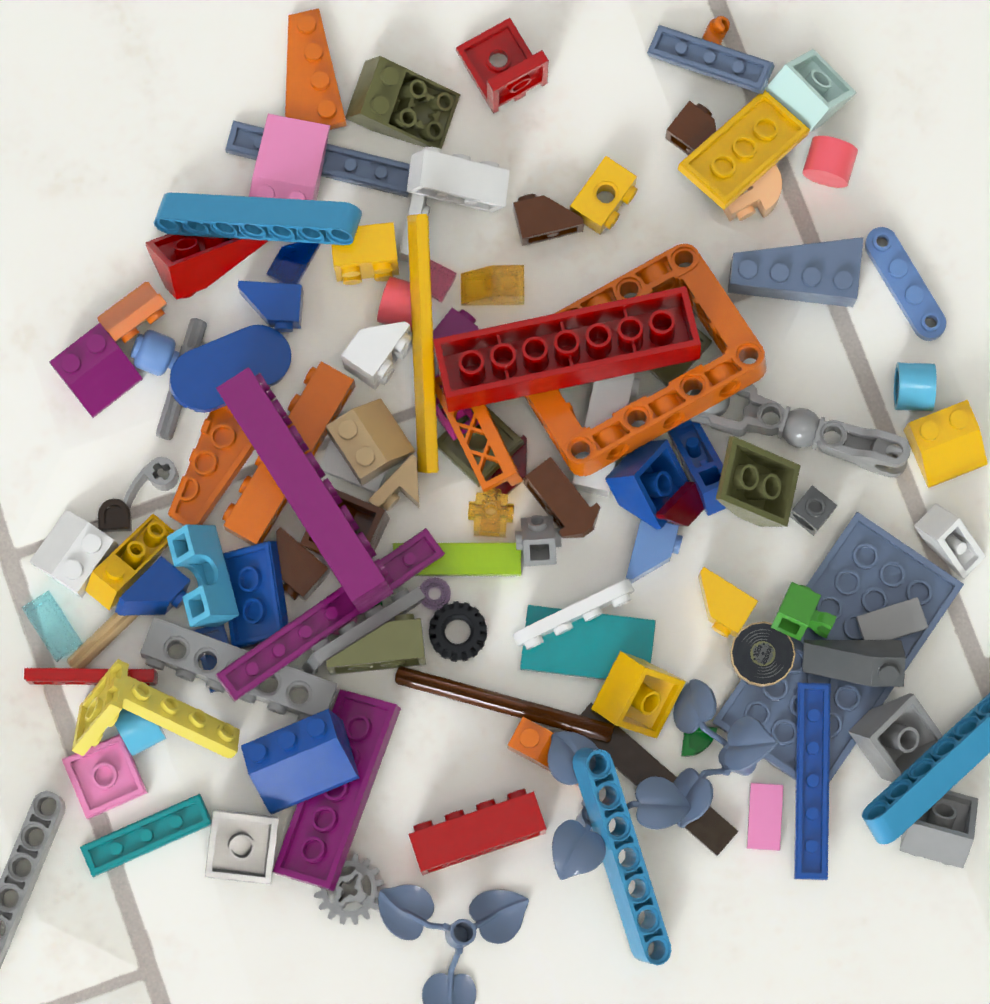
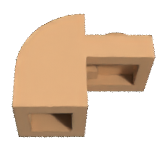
[724,164,782,221]

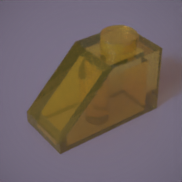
[461,265,525,306]

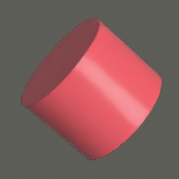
[802,136,858,188]
[377,276,412,332]

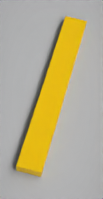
[407,214,439,473]

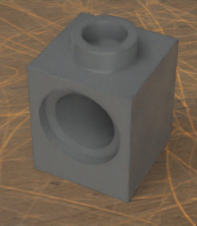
[790,485,837,536]

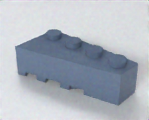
[727,237,864,308]

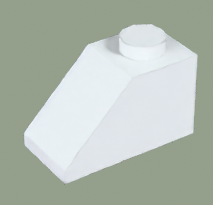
[914,504,986,579]

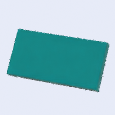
[520,605,656,680]

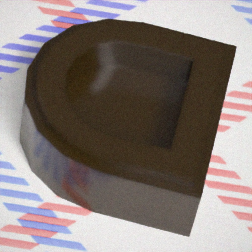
[98,498,132,532]

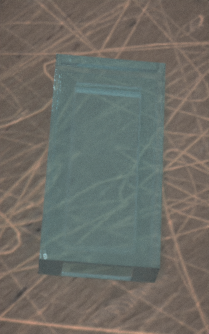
[22,590,83,662]

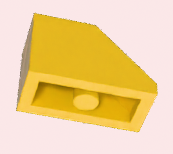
[698,567,758,638]

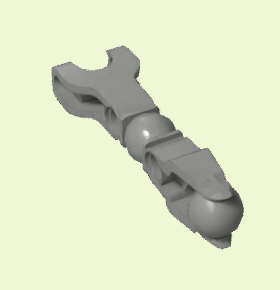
[690,384,910,477]

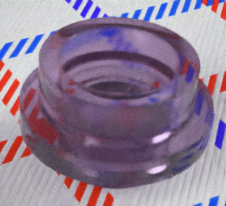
[420,577,451,610]

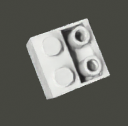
[341,321,413,390]

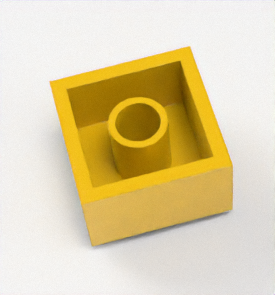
[331,222,399,285]

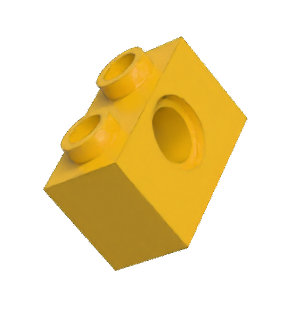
[570,156,638,235]

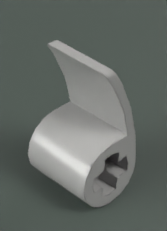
[124,457,179,509]

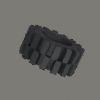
[429,601,487,662]

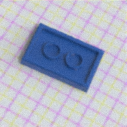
[223,541,289,649]

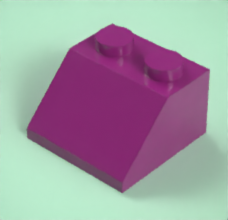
[49,323,143,418]

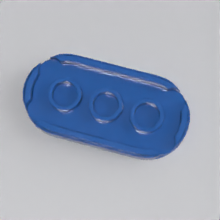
[169,325,291,413]

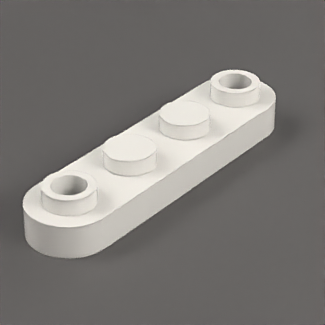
[513,579,635,650]

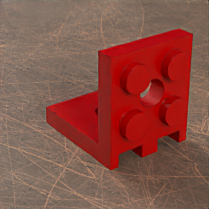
[456,18,549,114]

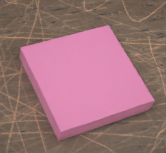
[62,734,148,819]

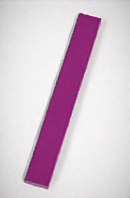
[215,528,445,702]

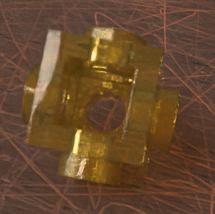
[468,488,514,538]

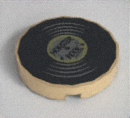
[730,622,795,687]

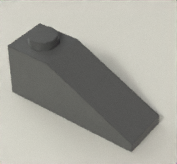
[802,640,906,687]

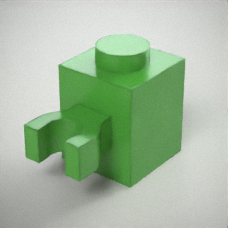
[771,582,837,641]

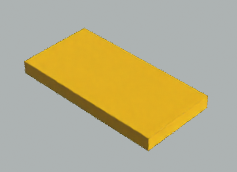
[678,90,810,210]

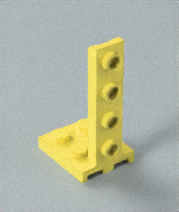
[72,659,240,758]

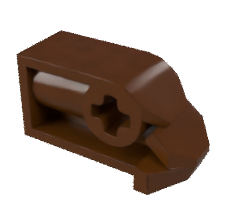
[523,457,601,538]

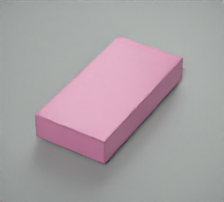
[747,783,783,851]

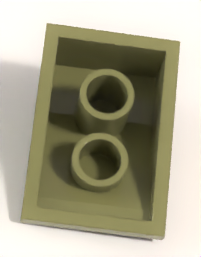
[716,436,801,527]
[326,614,426,675]

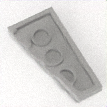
[302,586,425,675]

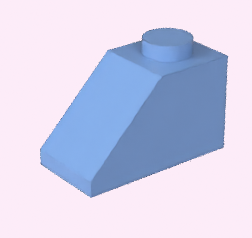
[625,520,683,584]

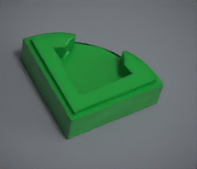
[681,726,718,757]

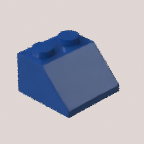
[605,439,689,529]

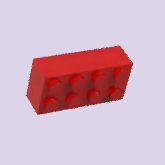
[409,789,547,875]

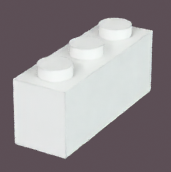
[407,147,510,213]

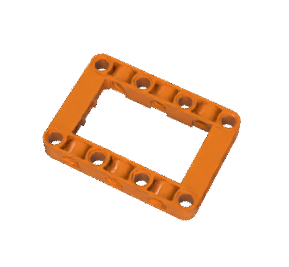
[524,244,766,476]

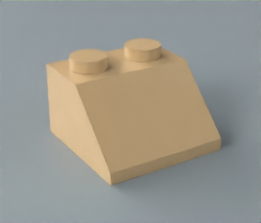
[326,398,415,486]

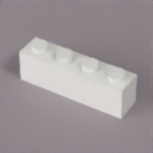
[572,373,640,497]

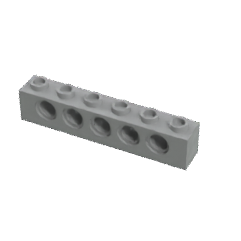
[140,617,337,721]

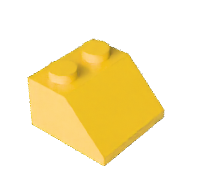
[903,400,988,488]
[591,651,686,739]

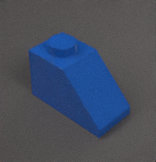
[238,281,304,333]
[115,556,191,616]

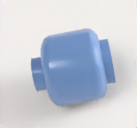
[130,330,180,376]

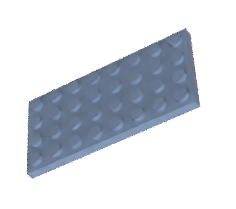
[712,512,964,783]

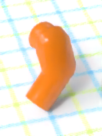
[702,16,730,45]

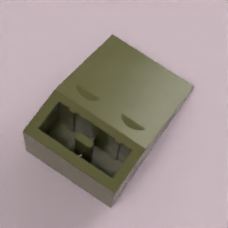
[345,56,460,149]

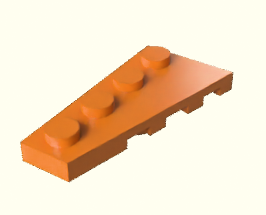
[285,8,347,130]
[168,405,255,526]

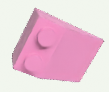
[249,114,330,200]

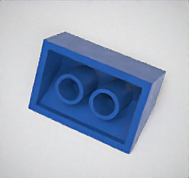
[241,709,360,814]

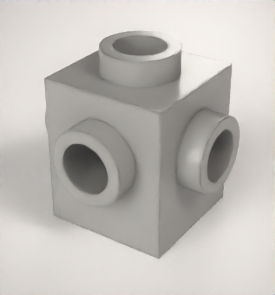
[515,515,562,567]

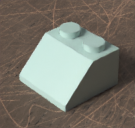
[765,49,856,133]

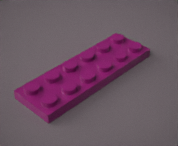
[272,689,401,892]

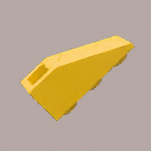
[85,514,175,610]

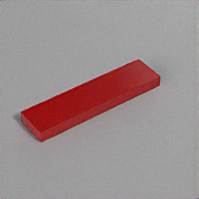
[24,668,158,686]

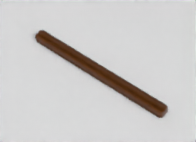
[395,666,614,742]

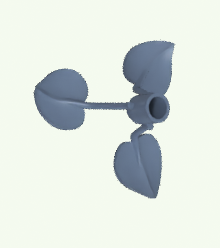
[673,679,778,828]
[548,731,690,880]
[378,885,529,1004]

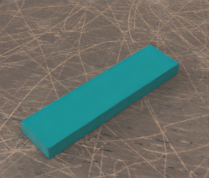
[80,794,211,877]

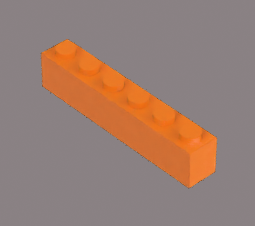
[222,361,356,545]

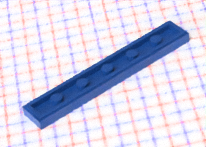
[794,682,831,880]

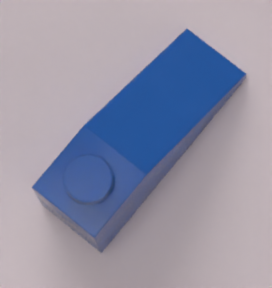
[668,419,726,516]

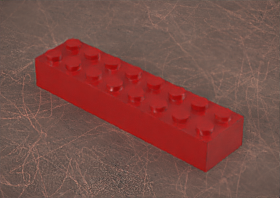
[433,286,701,412]

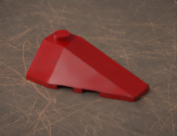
[145,234,268,300]

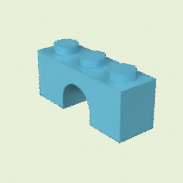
[167,524,239,627]

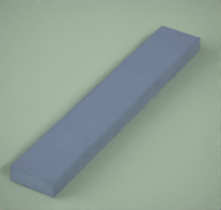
[225,120,410,198]

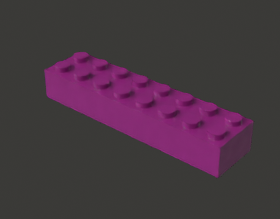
[216,367,394,614]

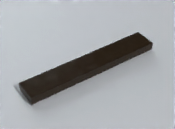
[581,703,739,856]

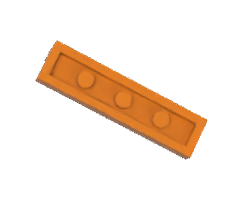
[435,376,523,493]

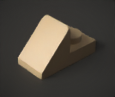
[368,454,419,511]

